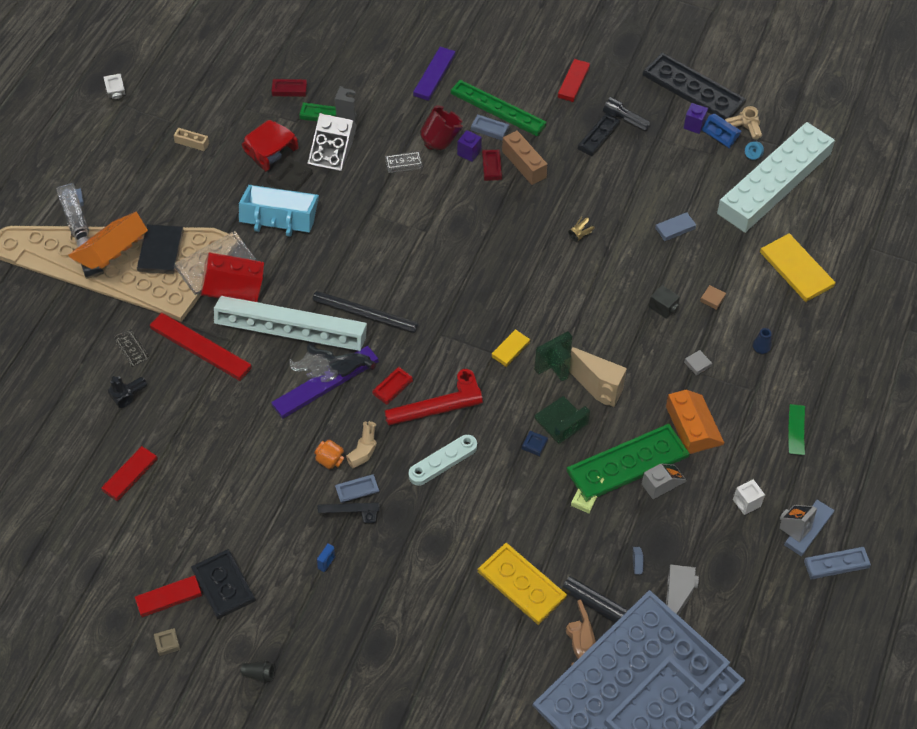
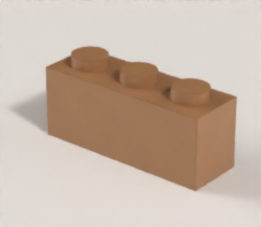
[502,131,547,185]

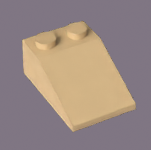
[569,347,627,407]

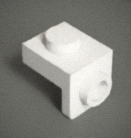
[104,74,126,99]

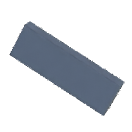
[784,500,835,556]
[804,547,871,579]

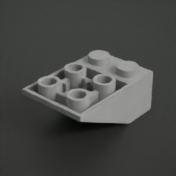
[308,114,357,171]

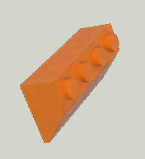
[68,211,148,269]

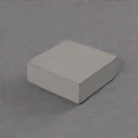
[684,350,712,375]

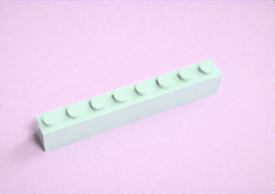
[214,296,367,351]

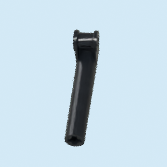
[562,576,628,623]

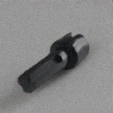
[603,97,650,130]

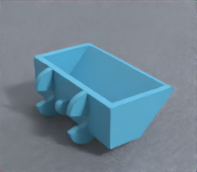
[239,185,319,237]

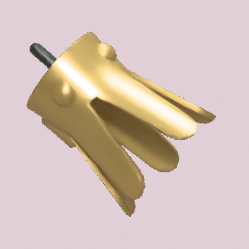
[568,217,595,242]

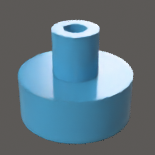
[745,141,764,159]

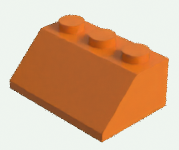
[666,390,724,454]

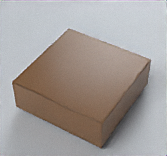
[700,285,726,310]

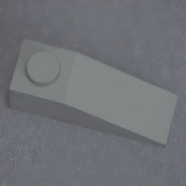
[666,565,699,616]

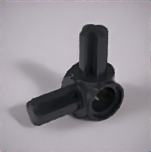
[108,376,147,408]

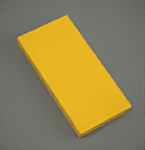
[760,233,836,302]
[478,543,567,625]

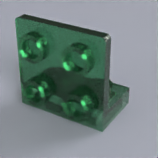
[534,396,590,444]

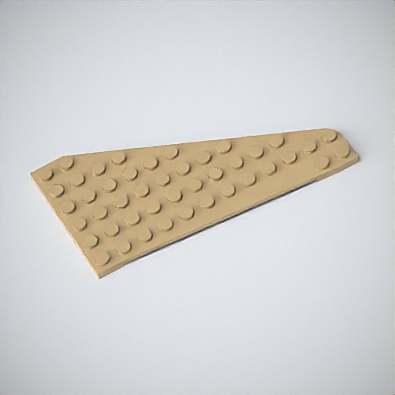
[0,226,240,322]

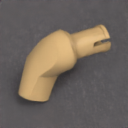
[346,421,377,468]

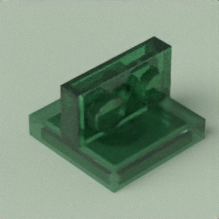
[534,331,573,381]

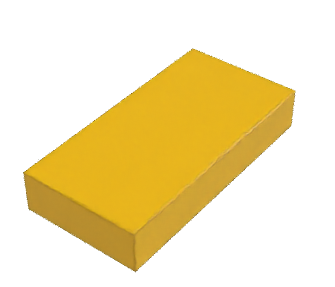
[492,329,530,367]

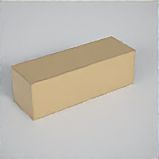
[174,128,209,151]

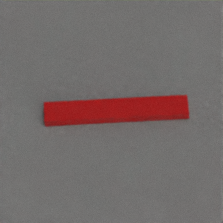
[150,312,252,381]

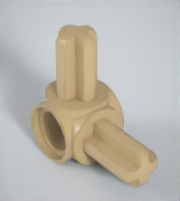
[725,106,762,140]

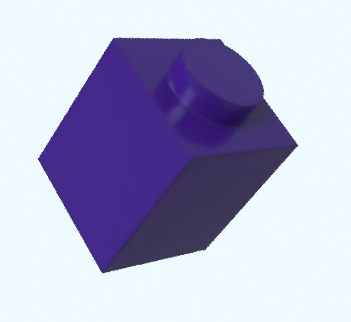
[683,103,708,134]
[457,130,482,162]

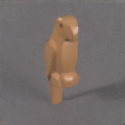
[566,600,596,666]

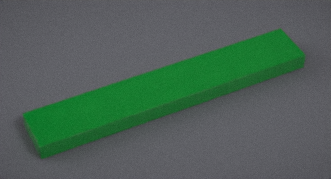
[451,80,546,136]

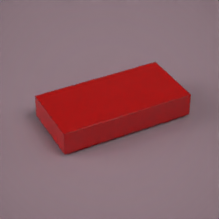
[373,367,413,405]

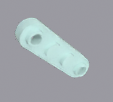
[409,435,477,486]

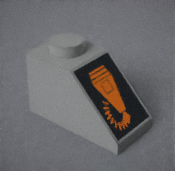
[642,464,686,499]
[780,505,817,543]

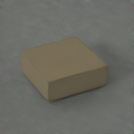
[154,628,180,656]

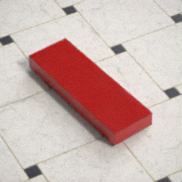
[558,59,590,102]
[101,446,158,502]
[135,575,202,617]

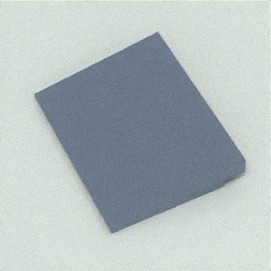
[532,590,745,729]

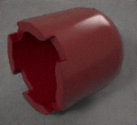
[420,105,463,150]

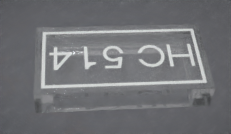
[385,151,423,173]

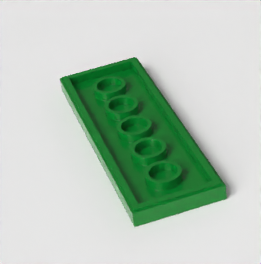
[566,424,690,502]

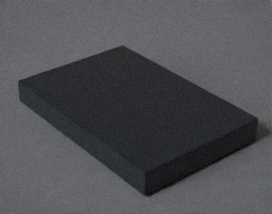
[137,224,184,274]
[191,549,255,620]

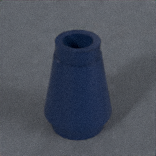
[753,328,772,354]

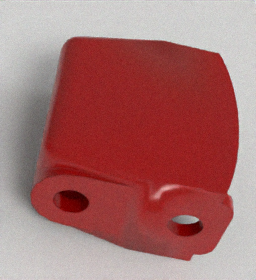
[242,120,298,171]

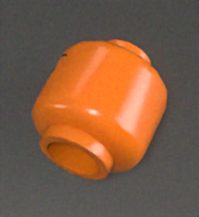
[314,440,344,469]

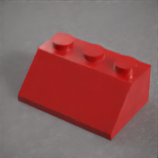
[201,252,264,302]

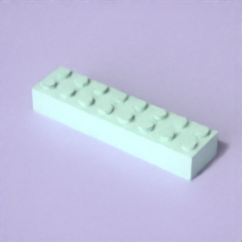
[717,122,835,233]

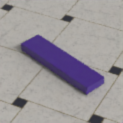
[413,47,455,101]

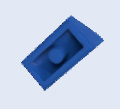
[702,114,741,148]

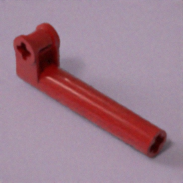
[384,369,483,425]

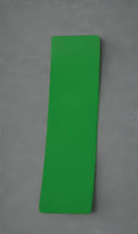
[789,404,805,455]

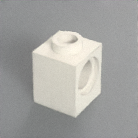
[733,479,765,515]

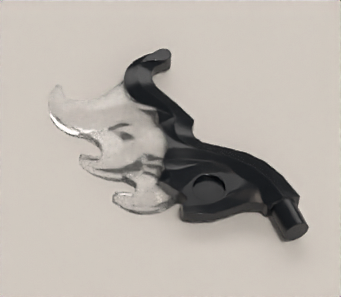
[289,342,376,382]

